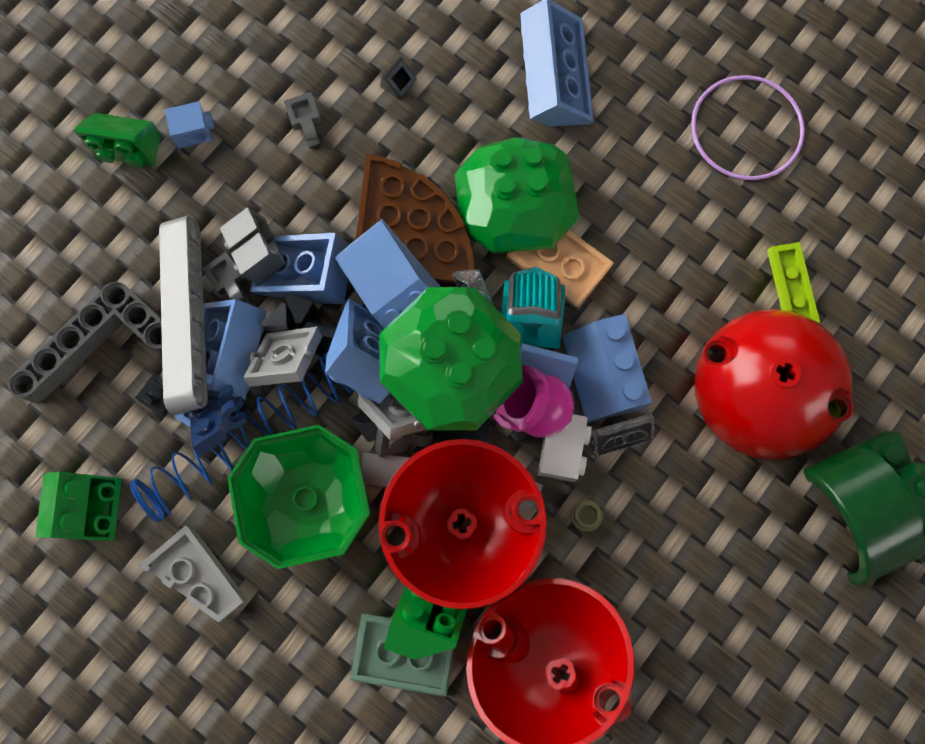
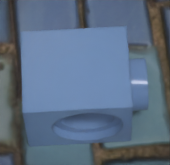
[164,101,214,149]

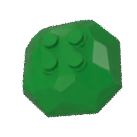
[455,137,579,253]
[379,287,523,431]
[227,425,370,569]

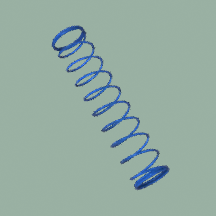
[130,352,354,523]

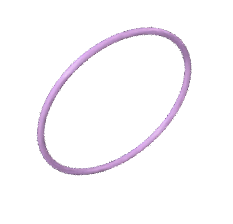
[691,75,805,180]

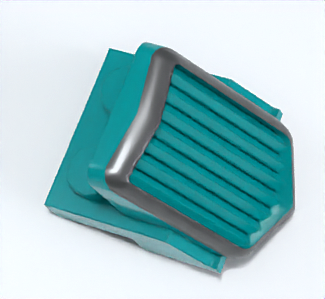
[501,267,565,349]

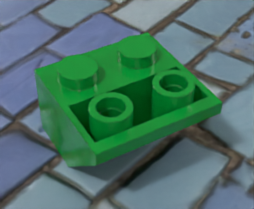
[74,113,161,168]
[35,472,122,541]
[383,586,467,660]

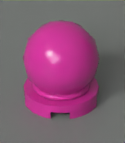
[493,365,574,438]

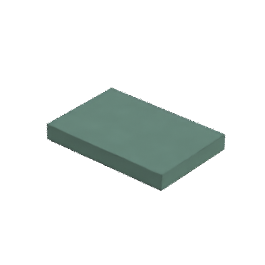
[350,613,454,697]

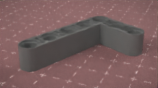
[8,281,162,403]

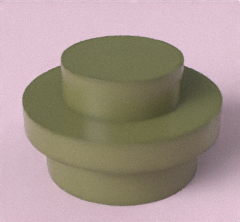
[570,500,603,532]

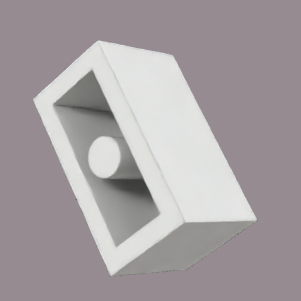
[538,414,591,482]

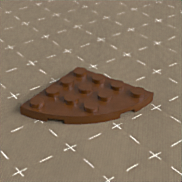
[355,154,474,286]

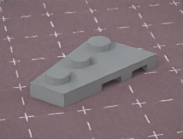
[138,524,247,623]

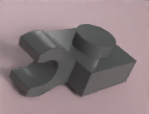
[284,92,321,149]
[202,251,251,304]
[375,428,433,457]

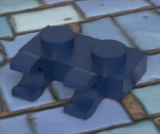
[189,384,247,456]

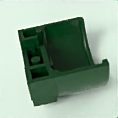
[803,431,925,586]

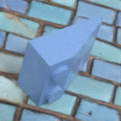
[335,219,440,329]
[250,233,350,304]
[325,298,390,404]

